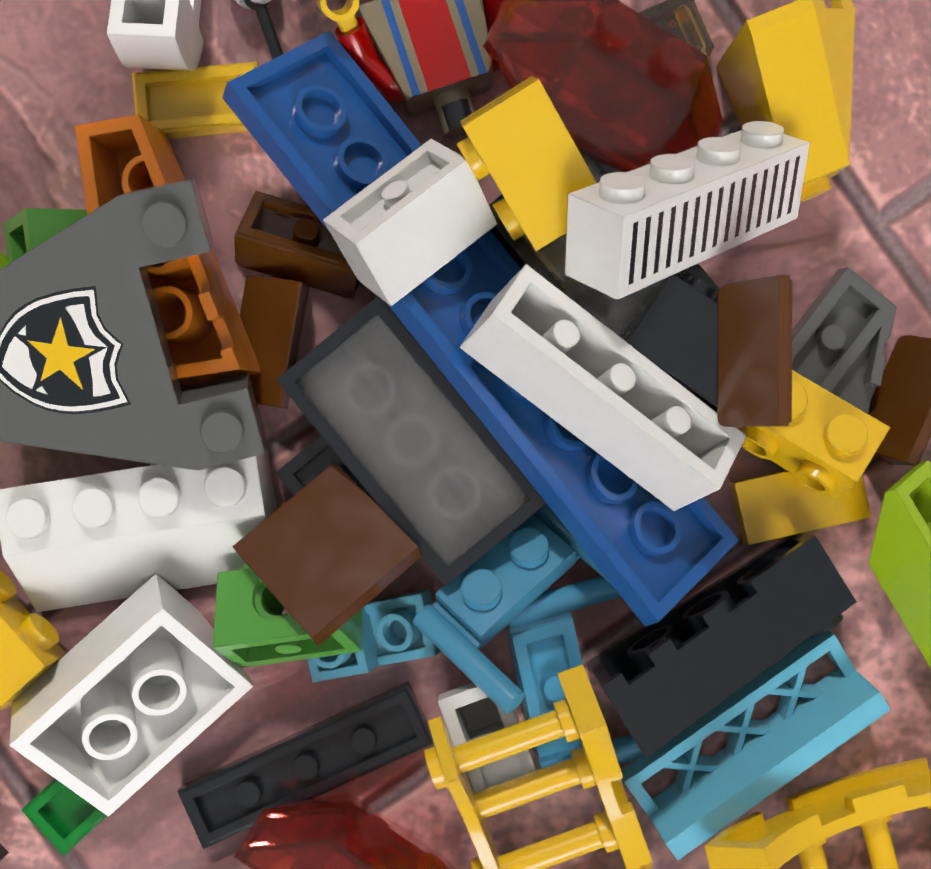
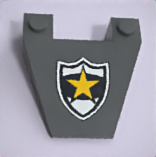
[0,177,265,470]

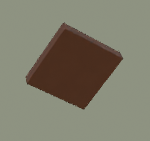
[232,462,422,646]

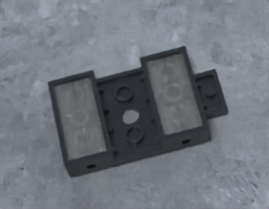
[275,126,719,586]

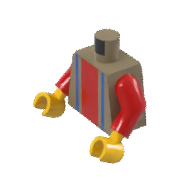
[316,0,516,138]

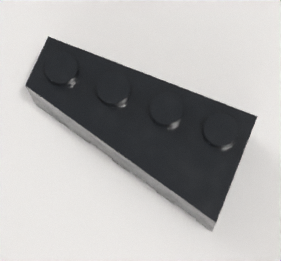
[587,533,857,758]

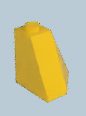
[716,0,855,203]

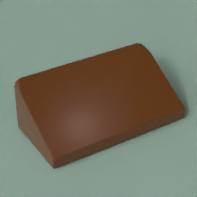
[234,191,359,298]
[717,275,792,427]
[240,276,309,409]
[868,335,931,466]

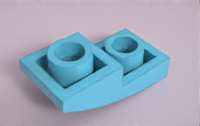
[307,589,441,683]

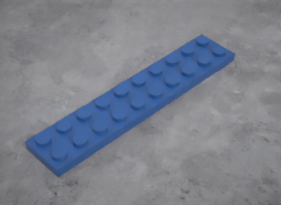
[222,31,739,626]

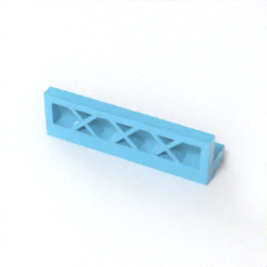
[621,630,891,860]

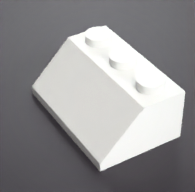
[9,574,253,817]

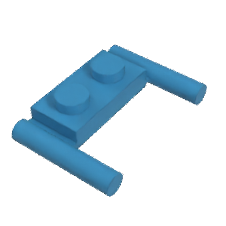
[413,503,609,714]
[506,576,643,770]

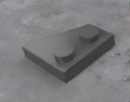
[792,267,897,414]

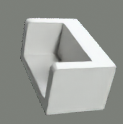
[323,139,497,306]

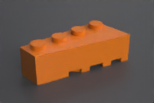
[75,114,261,386]

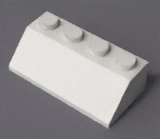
[0,449,277,612]

